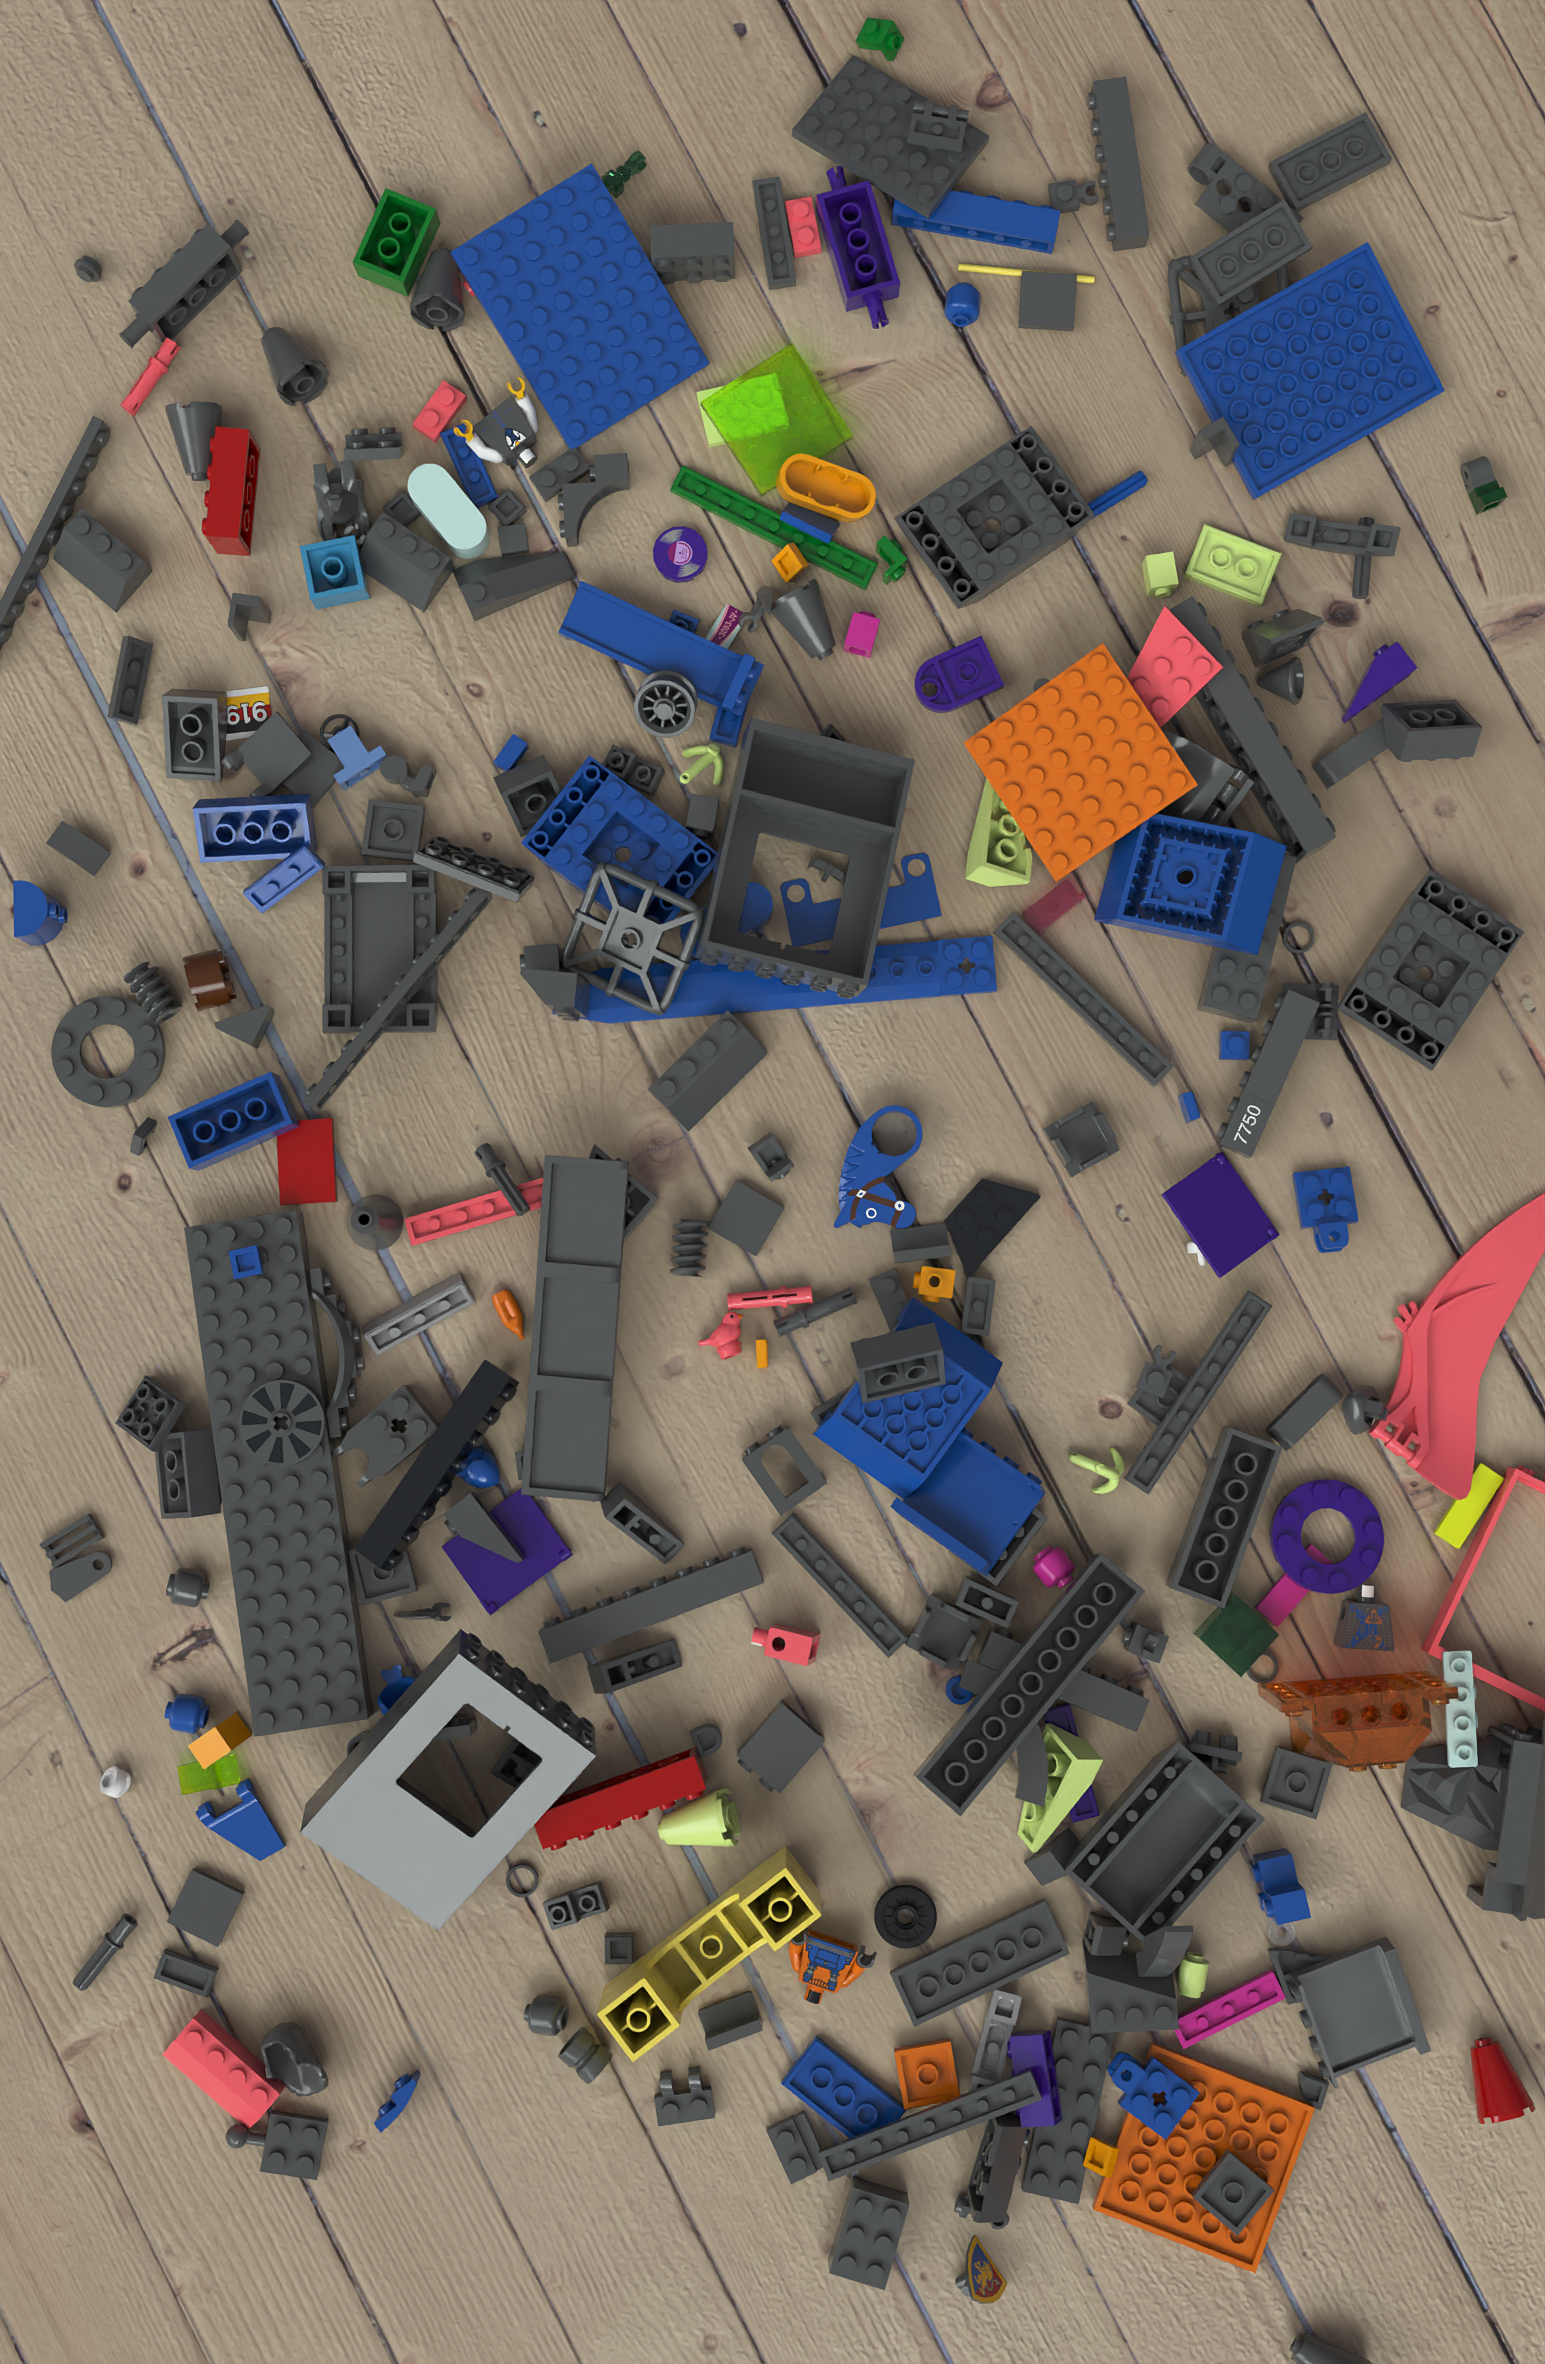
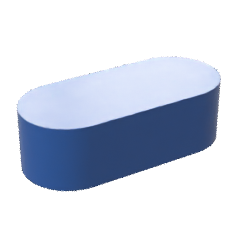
[680,882,773,960]

